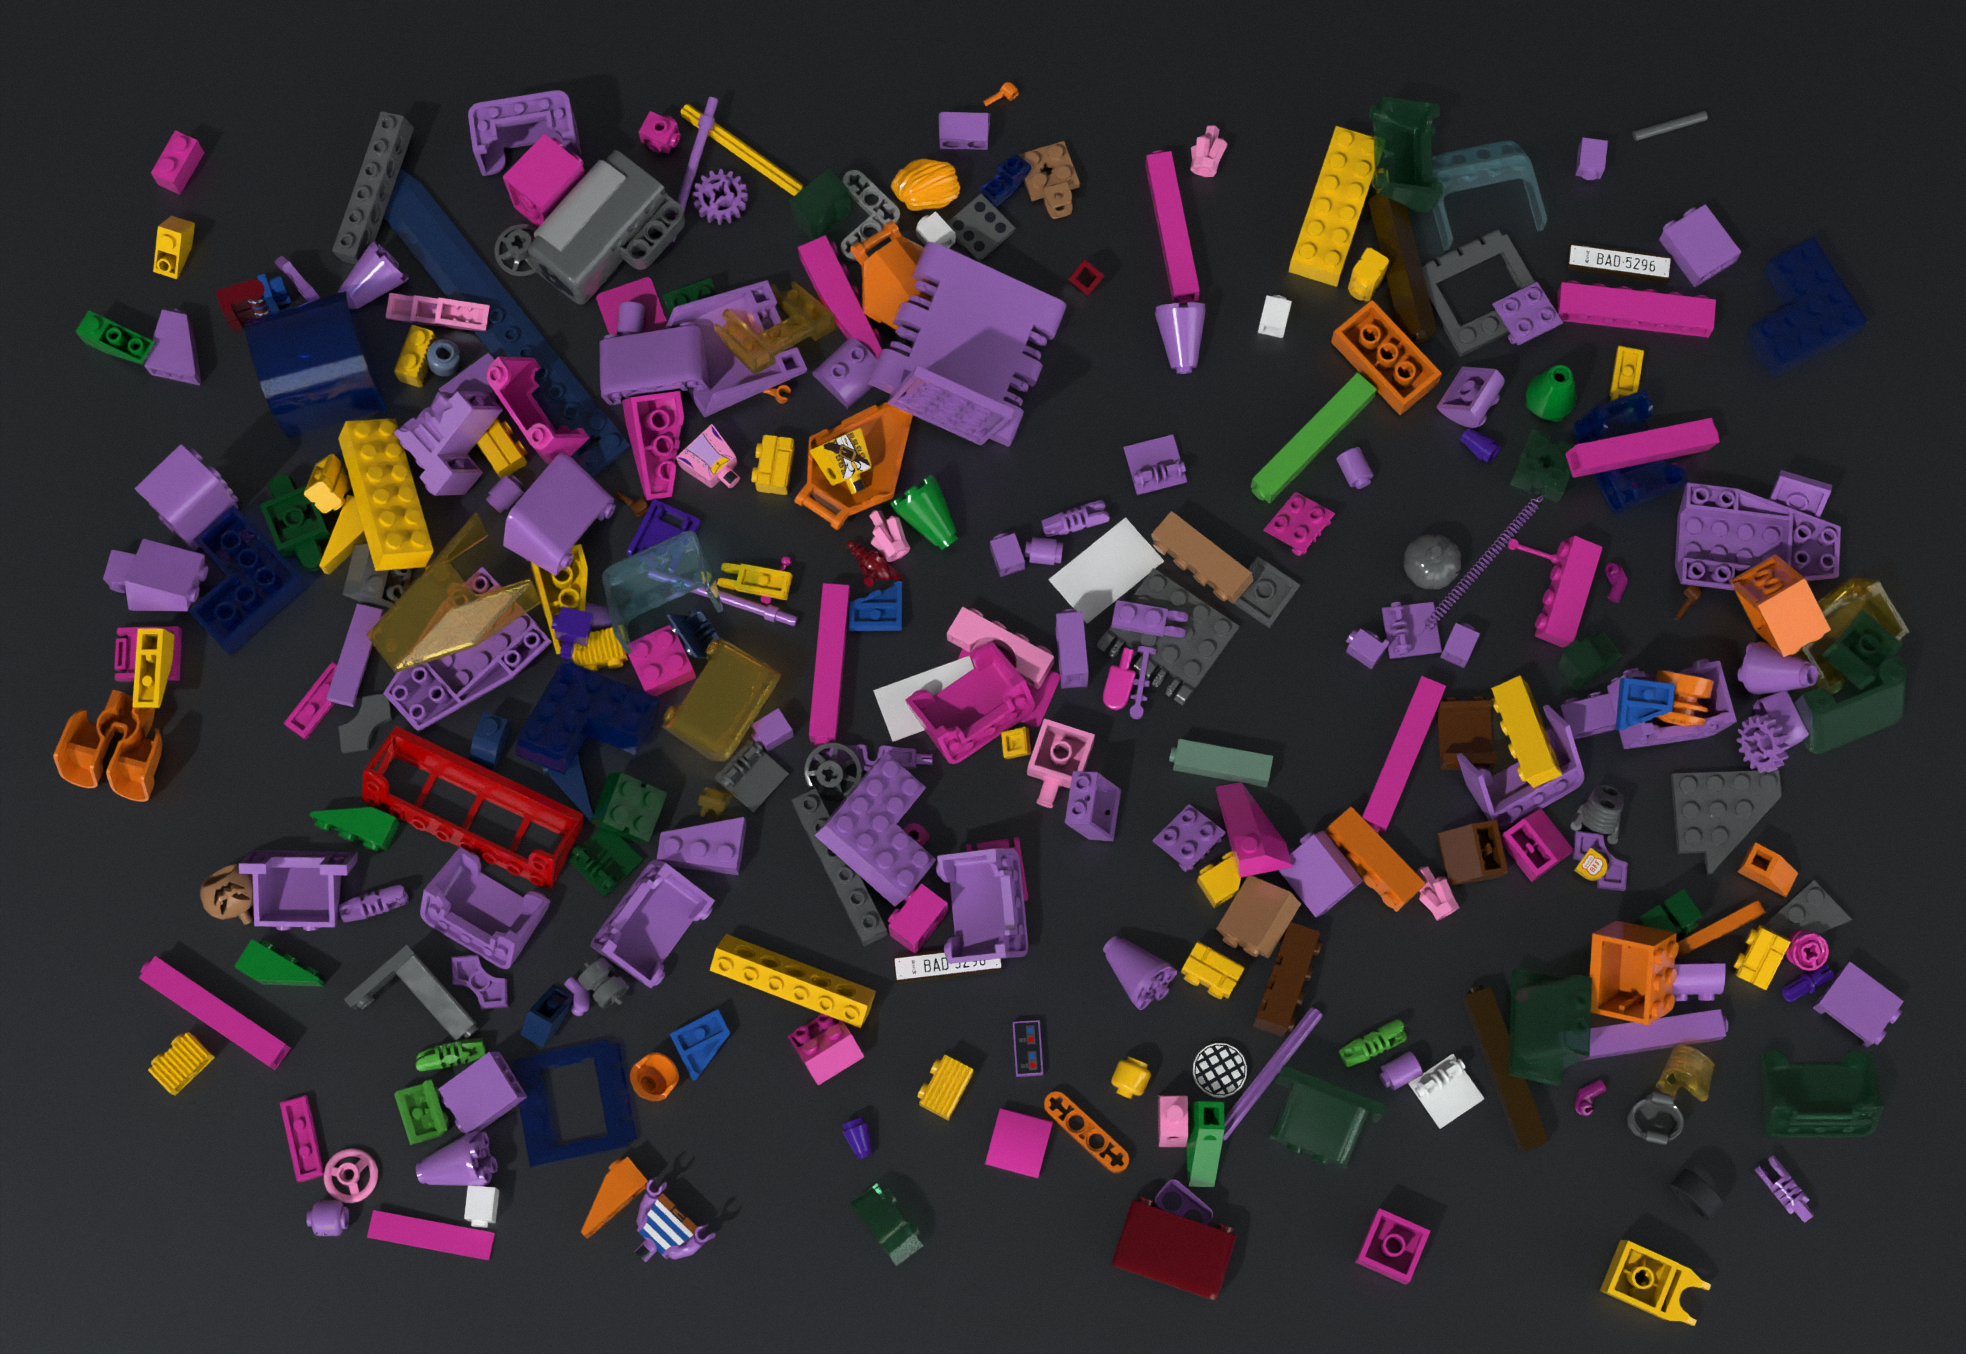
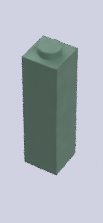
[1169,739,1273,787]

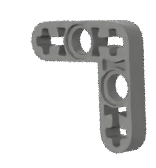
[840,170,901,262]

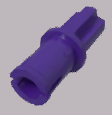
[1781,964,1834,1002]

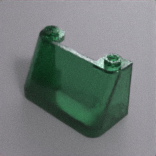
[1370,96,1443,214]
[1794,655,1907,754]
[1761,1050,1884,1137]

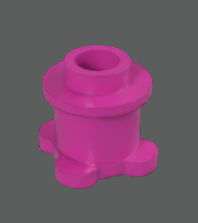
[903,823,930,847]

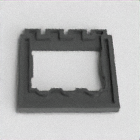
[1421,229,1535,357]

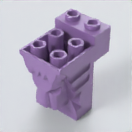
[394,391,503,496]

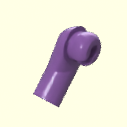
[564,975,591,1016]

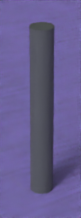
[1633,110,1708,141]

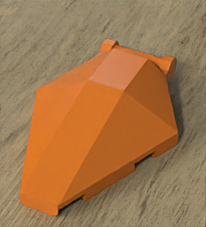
[850,221,931,342]
[795,402,913,530]

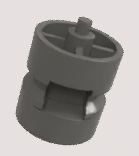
[578,957,629,1009]

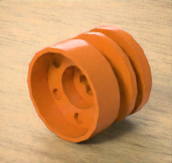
[1655,670,1714,727]

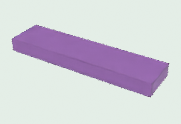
[327,604,383,707]

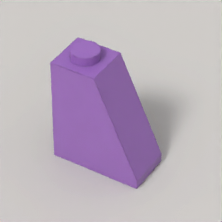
[144,309,201,385]
[439,352,498,401]

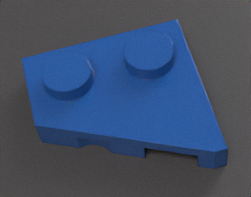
[849,581,902,631]
[1615,678,1675,730]
[670,1009,730,1081]

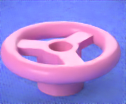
[324,1148,378,1203]

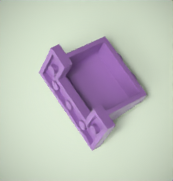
[239,850,358,931]

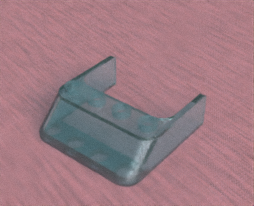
[1422,140,1547,251]
[602,531,723,655]

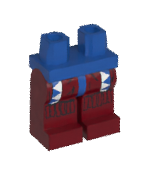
[215,274,291,332]

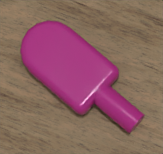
[1103,647,1136,710]

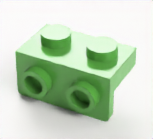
[394,1079,449,1145]

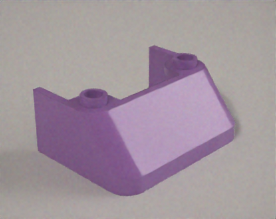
[1457,704,1584,830]

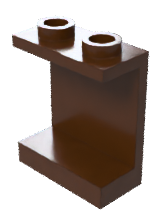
[1437,697,1497,770]

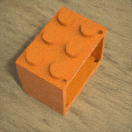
[1730,554,1831,657]
[1587,921,1679,1025]

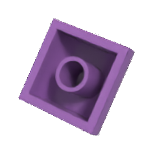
[812,337,877,410]
[1436,366,1505,428]
[1672,960,1725,1001]

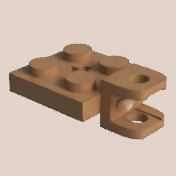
[1016,141,1080,219]

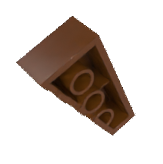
[1253,922,1323,1037]

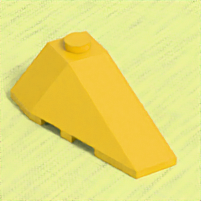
[530,544,588,655]

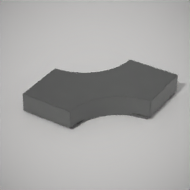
[339,694,393,754]

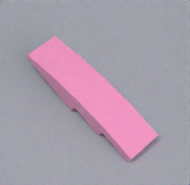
[385,293,490,331]

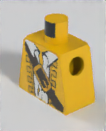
[810,428,872,494]

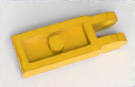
[1608,346,1644,419]
[717,563,793,600]

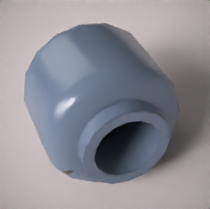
[427,339,461,376]

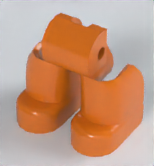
[53,690,163,802]

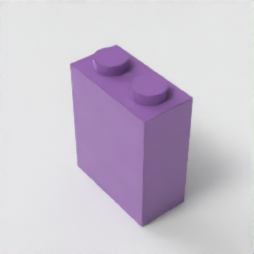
[1659,204,1741,287]
[1279,830,1363,917]
[438,1052,528,1134]

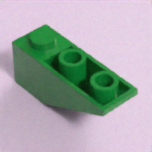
[76,310,155,365]
[310,807,400,852]
[234,939,325,987]
[1187,1101,1224,1187]

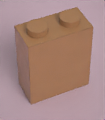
[1216,876,1301,958]

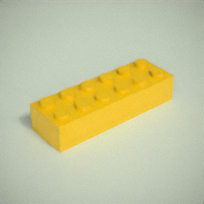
[1289,126,1384,287]
[338,419,434,571]

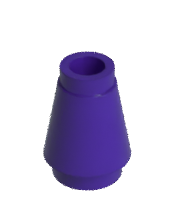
[1460,428,1500,463]
[842,1117,873,1160]

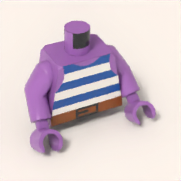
[634,1176,716,1263]

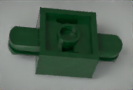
[260,474,331,571]

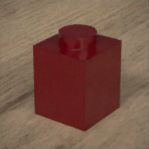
[1067,259,1104,296]

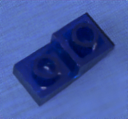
[979,153,1031,207]

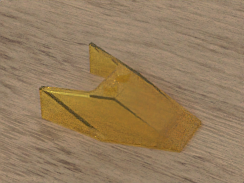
[366,512,541,673]

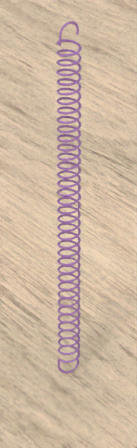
[1419,495,1544,636]

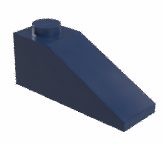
[541,742,594,824]

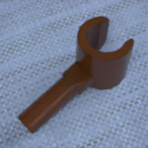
[615,490,649,517]
[1675,585,1702,619]

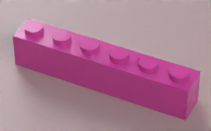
[1556,281,1716,338]

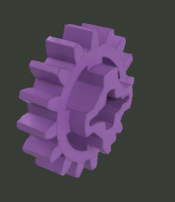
[693,169,748,225]
[1737,714,1790,773]

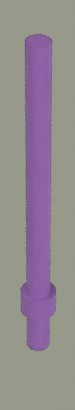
[671,97,718,242]
[648,568,798,626]

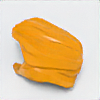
[890,159,960,211]

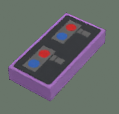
[1013,1020,1043,1077]

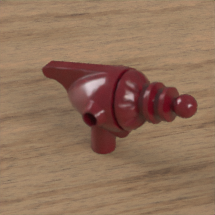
[847,540,903,587]

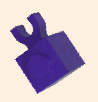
[551,606,593,660]

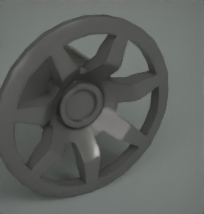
[495,224,538,276]
[804,743,862,800]

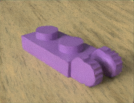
[1111,600,1188,638]

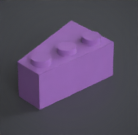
[657,817,747,875]

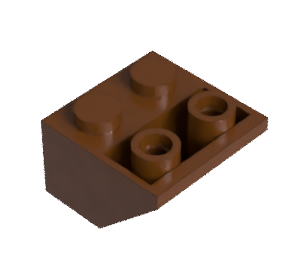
[1437,820,1508,886]

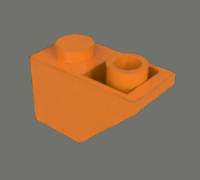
[1737,842,1798,897]

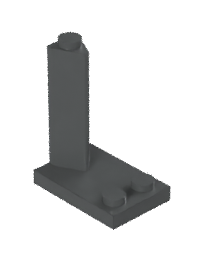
[344,944,479,1041]

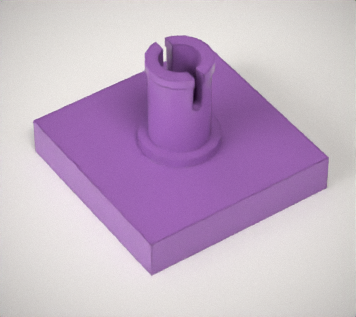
[1768,470,1832,518]

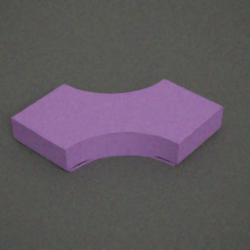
[275,256,326,311]
[1573,831,1628,891]
[451,955,509,1009]

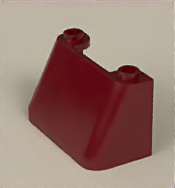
[1111,1196,1237,1301]

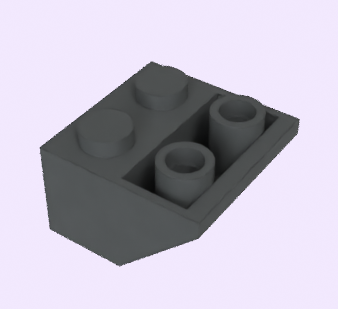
[342,544,413,610]

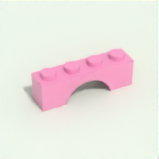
[947,607,1054,690]

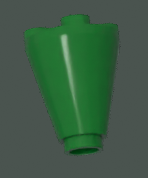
[1525,365,1578,422]
[890,474,959,551]

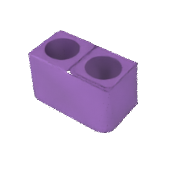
[939,112,990,150]
[1753,691,1809,747]
[1154,1180,1213,1225]

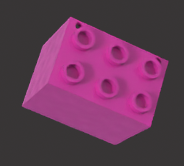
[503,133,587,227]

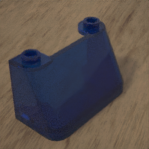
[1574,390,1689,514]

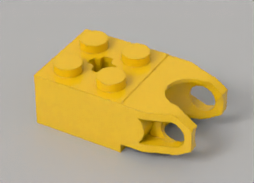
[1600,1240,1711,1326]

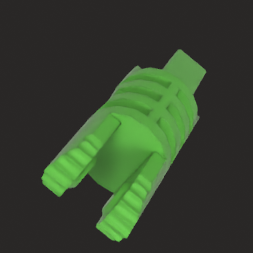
[1339,1019,1407,1067]
[415,1038,486,1072]

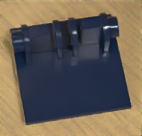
[666,606,726,659]

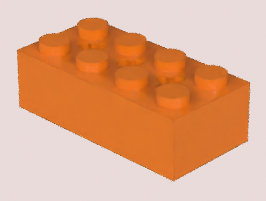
[1331,300,1442,415]

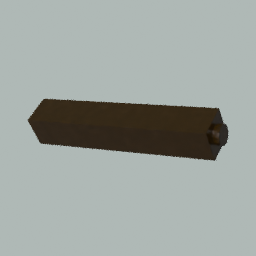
[1368,189,1437,344]
[1462,985,1549,1154]

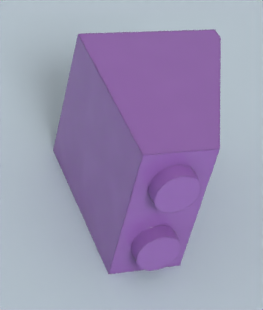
[124,539,208,611]

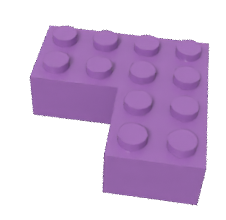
[814,752,936,906]

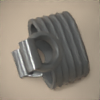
[1571,784,1624,844]
[1627,1091,1684,1145]

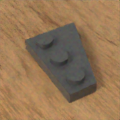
[1763,880,1852,946]

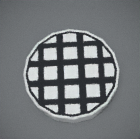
[1193,1043,1247,1098]

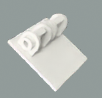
[1408,1054,1484,1129]

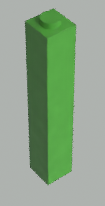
[1251,372,1377,504]

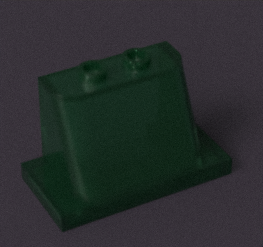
[1508,969,1592,1086]
[1269,1065,1387,1169]

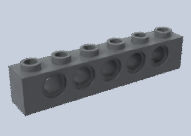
[332,111,414,265]
[792,788,888,947]

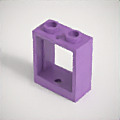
[1055,609,1088,689]
[1065,771,1121,841]

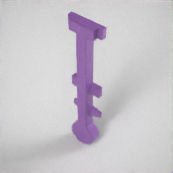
[1130,646,1156,719]

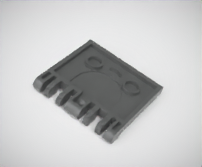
[1096,568,1240,706]

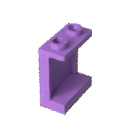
[1813,962,1904,1048]

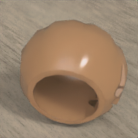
[200,864,254,925]

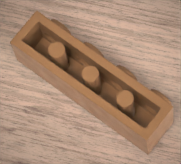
[1151,511,1254,604]

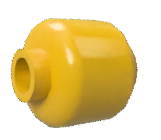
[1111,1056,1151,1099]

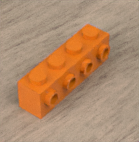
[1324,807,1426,912]

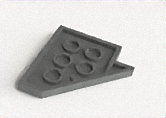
[1671,770,1782,875]

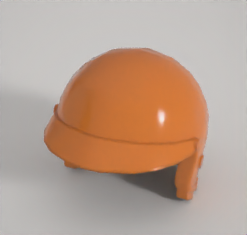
[630,1052,679,1101]

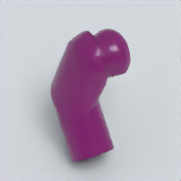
[1605,562,1628,603]
[1575,1079,1606,1116]

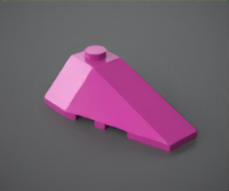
[622,391,684,501]
[1216,782,1292,878]

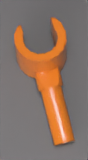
[983,82,1019,106]
[763,385,791,404]

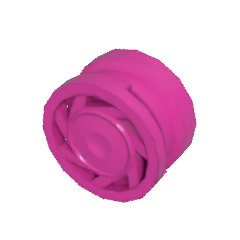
[1785,929,1829,971]

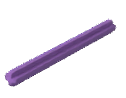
[1223,1007,1323,1140]

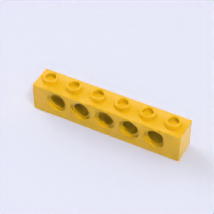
[710,934,876,1028]

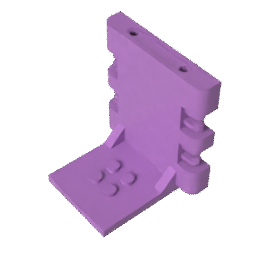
[867,242,1067,447]

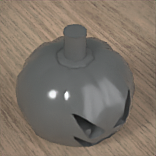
[1403,533,1461,590]

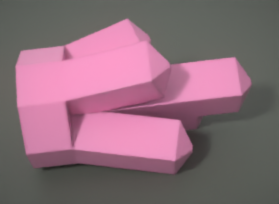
[1190,125,1228,177]
[870,510,910,562]
[1416,867,1460,921]

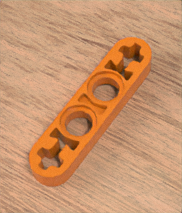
[1675,900,1766,960]
[1044,1091,1129,1173]

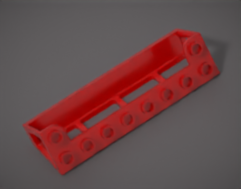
[362,726,584,890]

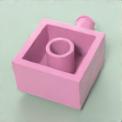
[1027,718,1095,808]

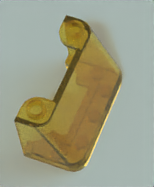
[1793,577,1909,694]
[661,638,781,762]

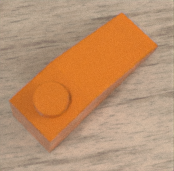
[581,1157,649,1239]

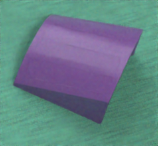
[665,280,807,417]

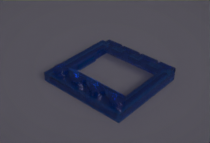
[511,1040,637,1168]

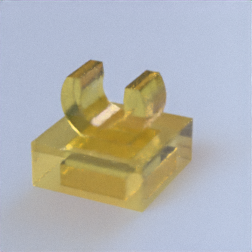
[698,788,731,820]

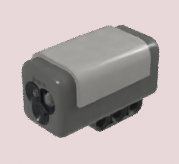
[528,150,685,305]

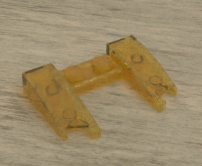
[714,281,835,375]

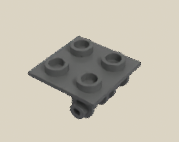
[714,740,789,813]

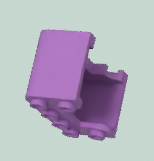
[468,90,582,176]
[135,444,239,551]
[1607,659,1737,749]

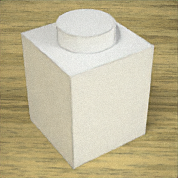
[916,211,956,248]
[1258,295,1292,338]
[464,1185,499,1228]

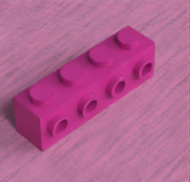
[1535,536,1603,648]

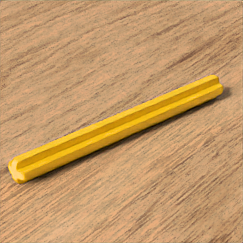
[680,104,804,197]

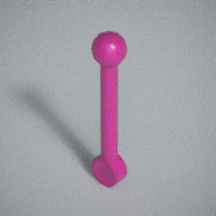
[1508,539,1559,564]
[761,556,791,605]

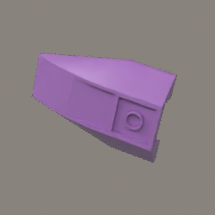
[1675,483,1841,590]
[383,567,552,732]

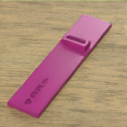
[367,1210,495,1260]

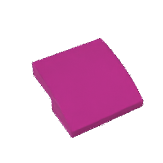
[985,1107,1053,1178]

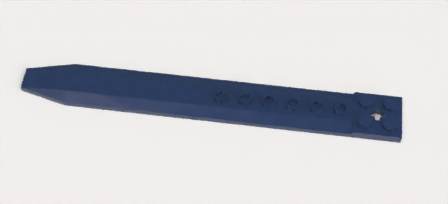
[383,168,631,477]

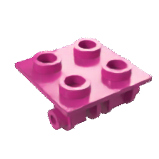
[1264,492,1335,556]

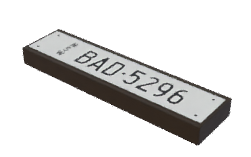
[1566,243,1672,283]
[893,950,1003,984]

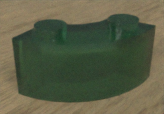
[851,1183,923,1266]

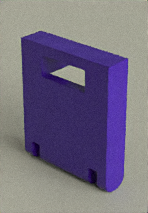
[626,499,701,576]

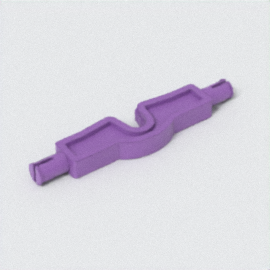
[813,745,933,772]

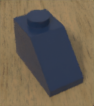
[469,711,513,772]
[520,984,574,1047]

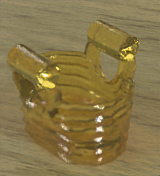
[1656,1044,1715,1102]

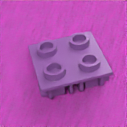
[1492,282,1563,345]
[1123,435,1187,495]
[1381,602,1442,659]
[1152,804,1226,872]

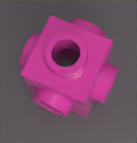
[639,111,681,154]

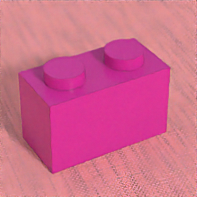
[151,131,204,195]

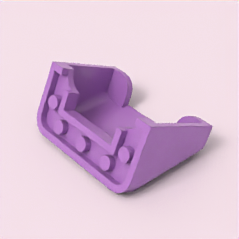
[599,322,710,406]
[503,452,616,576]
[420,847,550,969]
[936,848,1028,964]
[590,860,715,988]

